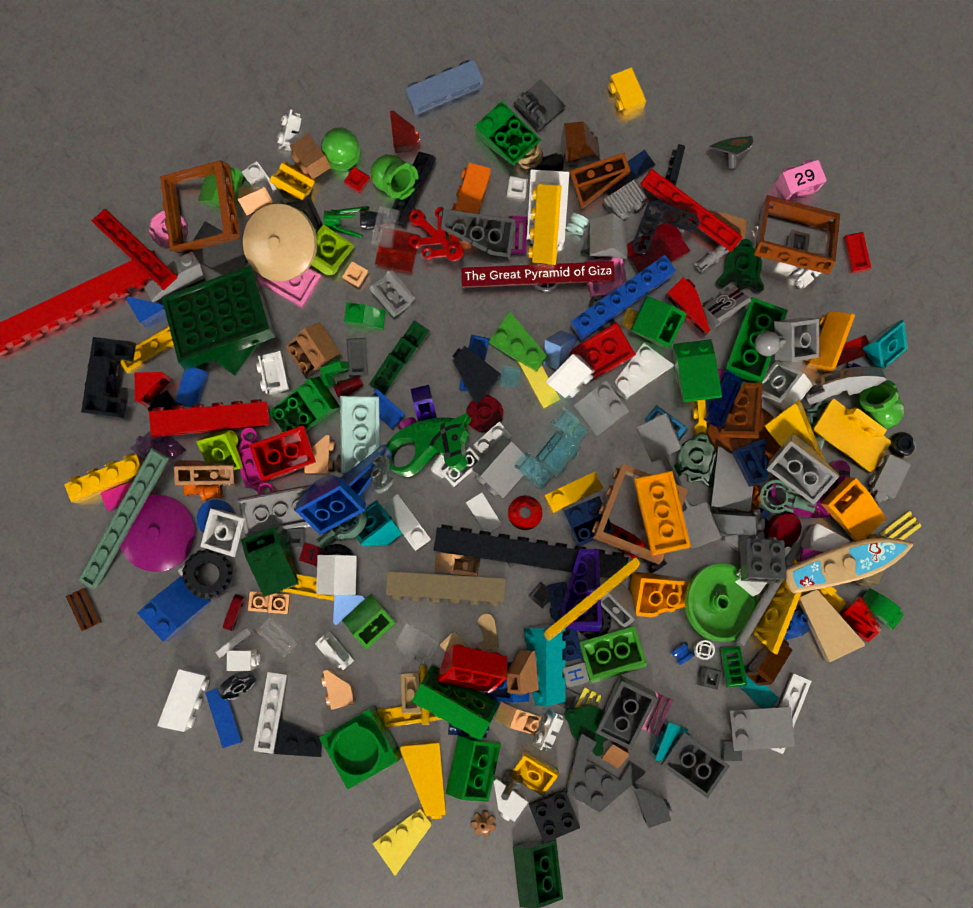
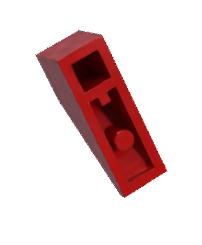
[665,277,710,337]

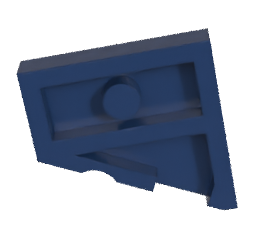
[732,438,768,487]

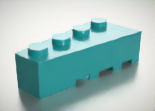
[524,624,566,707]

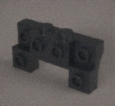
[81,337,136,419]

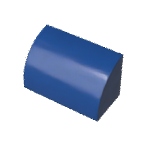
[175,367,209,408]

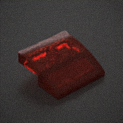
[375,227,421,272]

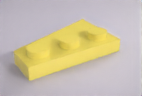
[372,807,432,876]

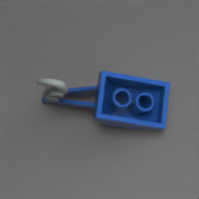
[295,444,393,535]

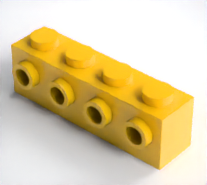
[64,453,144,503]

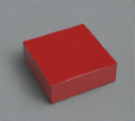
[344,166,370,193]

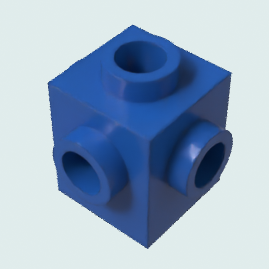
[784,608,810,640]

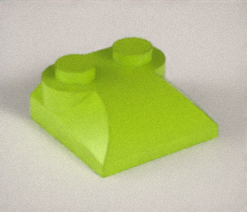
[311,224,355,275]
[196,429,243,470]

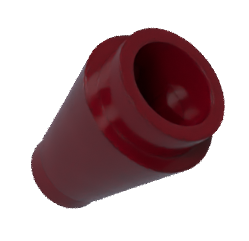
[333,376,363,399]

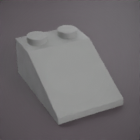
[766,433,839,505]
[730,707,795,751]

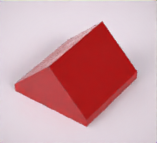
[134,372,173,407]

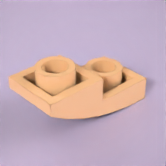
[247,591,289,614]

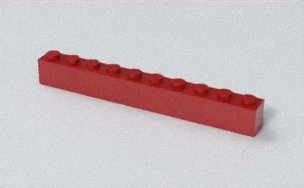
[0,250,161,356]

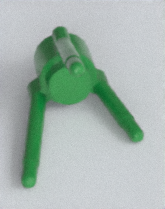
[323,206,369,238]

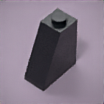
[452,346,501,406]

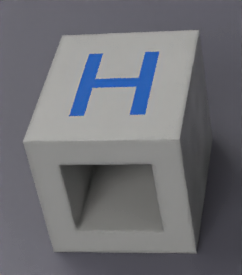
[562,661,589,688]

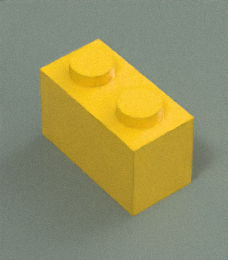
[608,67,646,115]

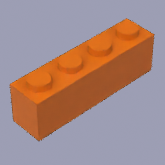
[448,162,491,244]

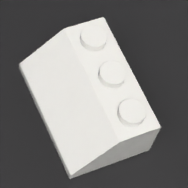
[157,667,209,732]

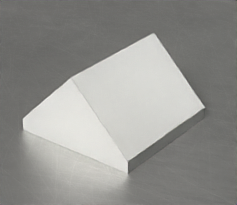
[316,555,357,595]

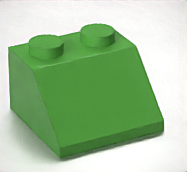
[198,167,245,208]

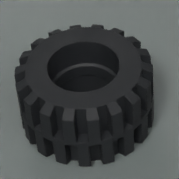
[182,549,232,599]

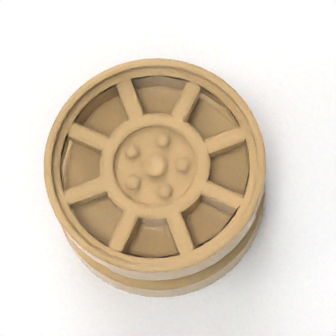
[518,144,543,169]

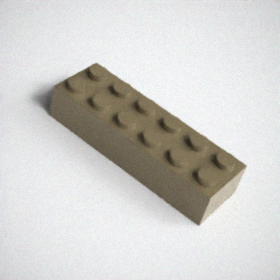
[386,571,505,606]

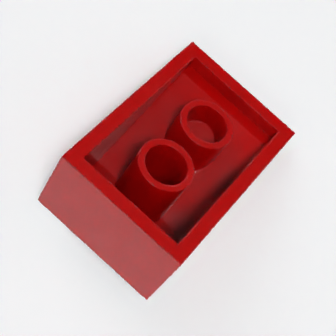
[249,425,316,482]

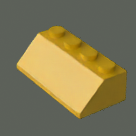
[529,184,562,265]

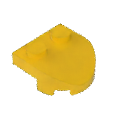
[269,161,316,200]

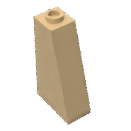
[798,589,865,662]

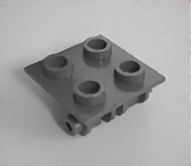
[513,79,566,130]

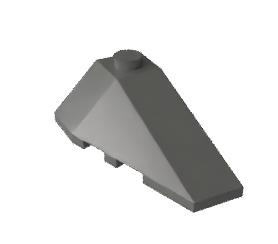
[440,209,516,257]

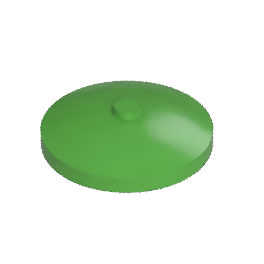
[685,563,758,642]

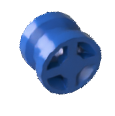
[670,641,695,665]

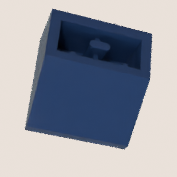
[562,496,614,546]

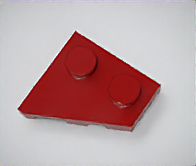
[839,596,881,642]

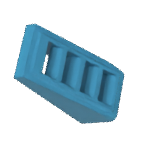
[645,405,687,441]

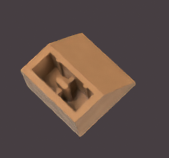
[285,322,341,378]

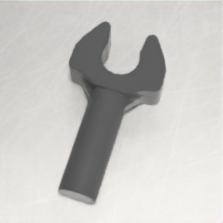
[501,771,523,800]

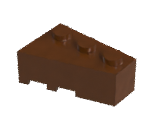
[561,121,600,165]

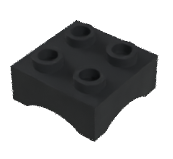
[529,789,580,843]

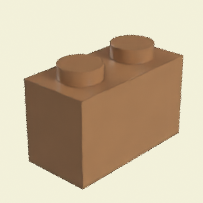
[289,133,331,180]

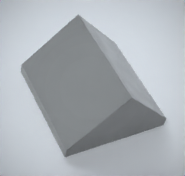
[589,213,627,259]

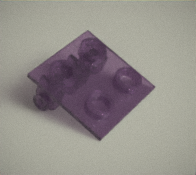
[130,431,186,469]

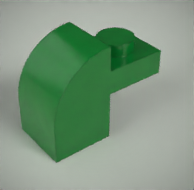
[862,588,904,630]

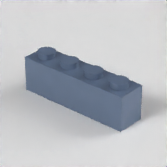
[405,60,483,115]

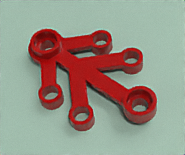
[409,207,464,261]

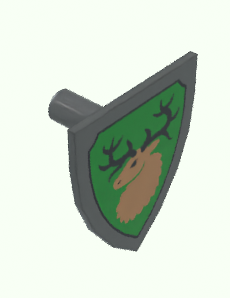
[709,136,754,169]

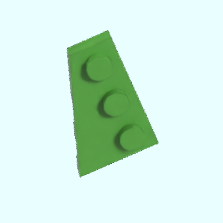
[489,311,547,372]

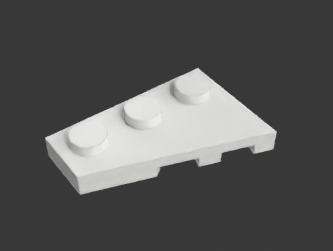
[611,343,674,400]

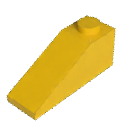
[544,471,603,514]

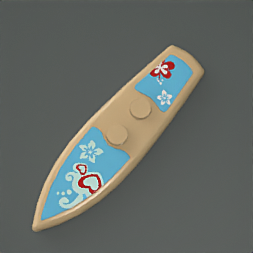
[786,538,914,593]

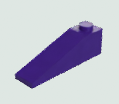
[561,549,602,631]

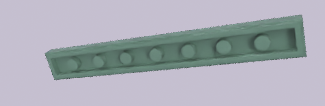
[78,448,170,590]

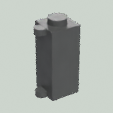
[712,507,765,536]

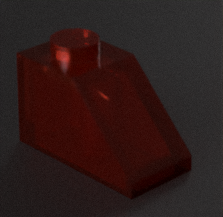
[390,110,420,153]

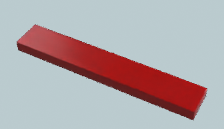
[640,168,743,252]
[91,209,178,291]

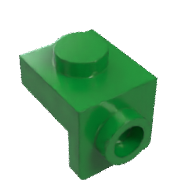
[320,359,350,387]

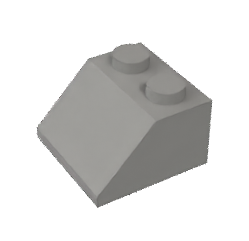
[574,381,629,436]

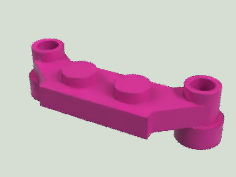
[237,428,274,494]

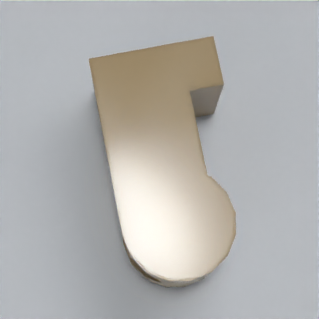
[478,613,499,651]

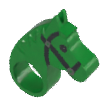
[386,413,471,477]

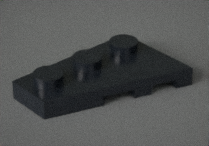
[265,719,323,757]

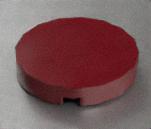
[466,395,504,433]
[765,512,802,548]

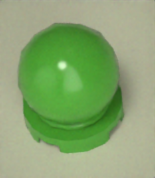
[321,127,361,172]
[370,154,418,200]
[859,380,904,429]

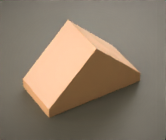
[238,186,273,215]

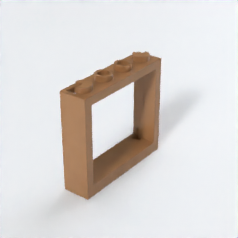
[592,464,688,564]

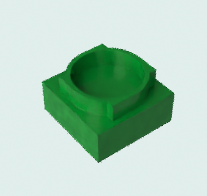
[319,706,403,790]

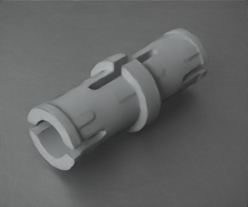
[695,244,729,273]

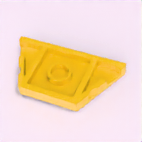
[752,588,802,654]

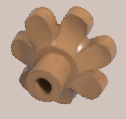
[471,811,496,837]

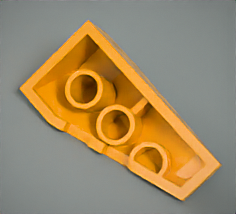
[629,572,691,617]

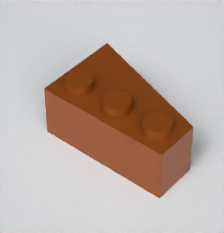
[570,153,630,210]

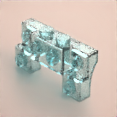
[515,407,589,490]

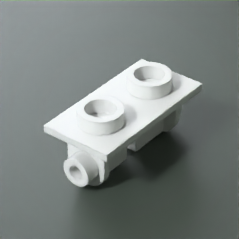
[277,109,302,151]
[789,254,825,289]
[315,631,354,673]
[533,709,564,752]

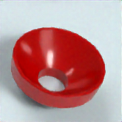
[508,495,543,530]

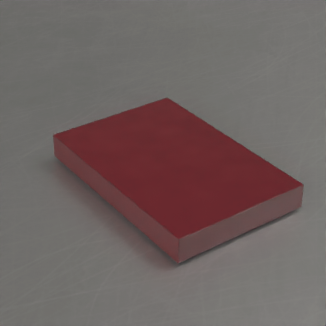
[627,219,690,274]

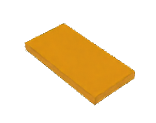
[633,471,691,556]

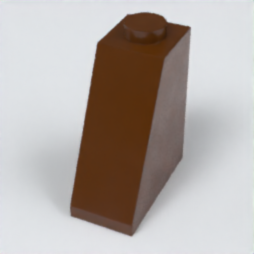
[745,639,793,686]

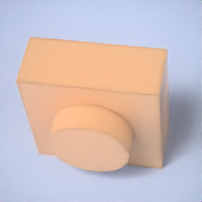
[342,262,369,288]

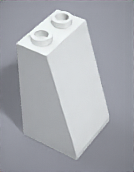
[527,170,569,245]

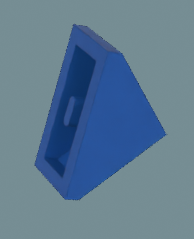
[126,296,166,326]

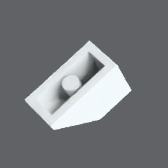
[494,776,528,822]

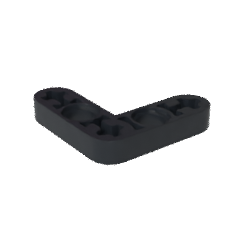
[632,201,699,254]

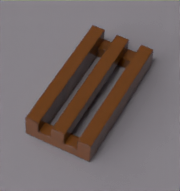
[66,588,101,631]

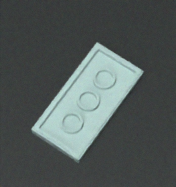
[340,396,380,473]

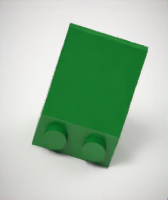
[672,339,722,402]

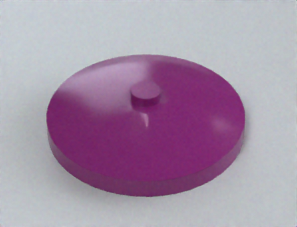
[120,495,196,572]

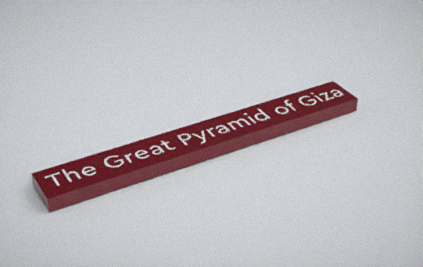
[461,261,615,288]

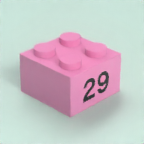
[775,160,827,201]

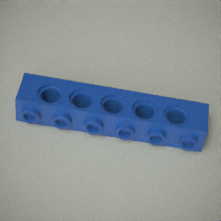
[570,255,676,340]

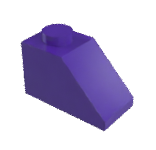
[410,385,437,422]

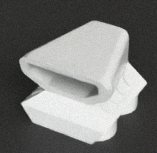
[796,524,850,562]

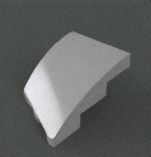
[711,446,753,511]

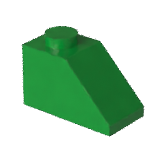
[344,302,386,330]

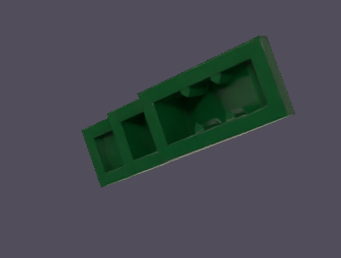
[369,320,430,395]

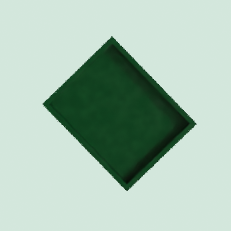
[162,265,275,370]

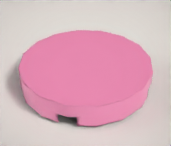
[149,210,188,248]

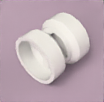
[693,639,715,660]

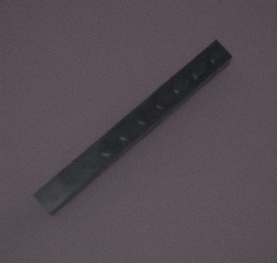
[433,524,629,581]

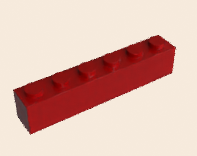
[149,399,269,437]

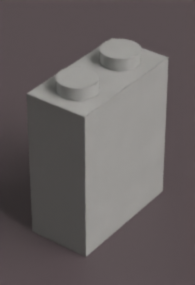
[472,435,534,498]

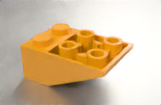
[820,477,887,542]

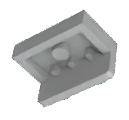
[370,270,415,317]

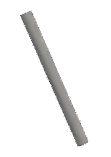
[736,542,802,646]

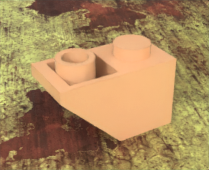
[304,435,335,475]
[321,669,356,710]
[494,702,542,735]

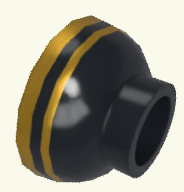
[888,432,916,459]

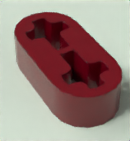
[223,594,245,631]

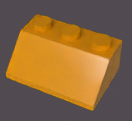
[805,311,855,374]

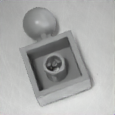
[755,318,819,362]

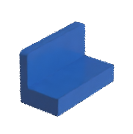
[372,388,405,430]

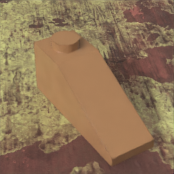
[174,460,234,485]

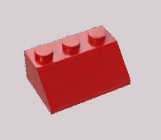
[437,644,507,693]

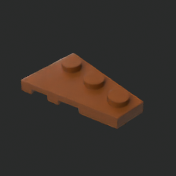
[719,383,763,438]

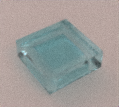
[500,366,522,388]

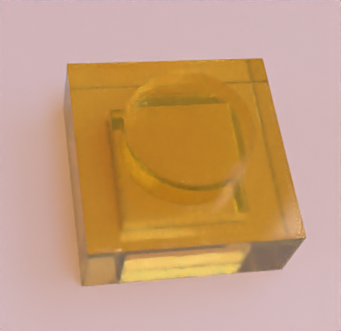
[620,308,638,330]

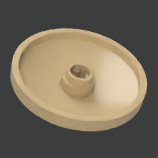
[243,204,317,281]

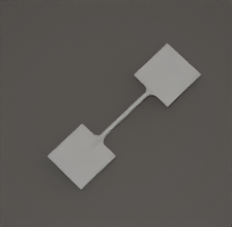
[637,413,722,550]

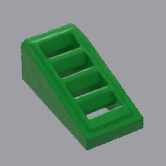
[721,646,747,688]

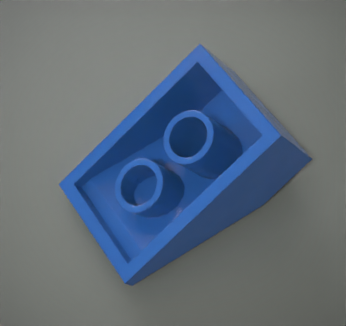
[137,576,211,642]

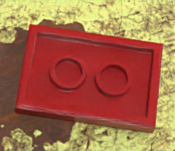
[569,322,636,383]

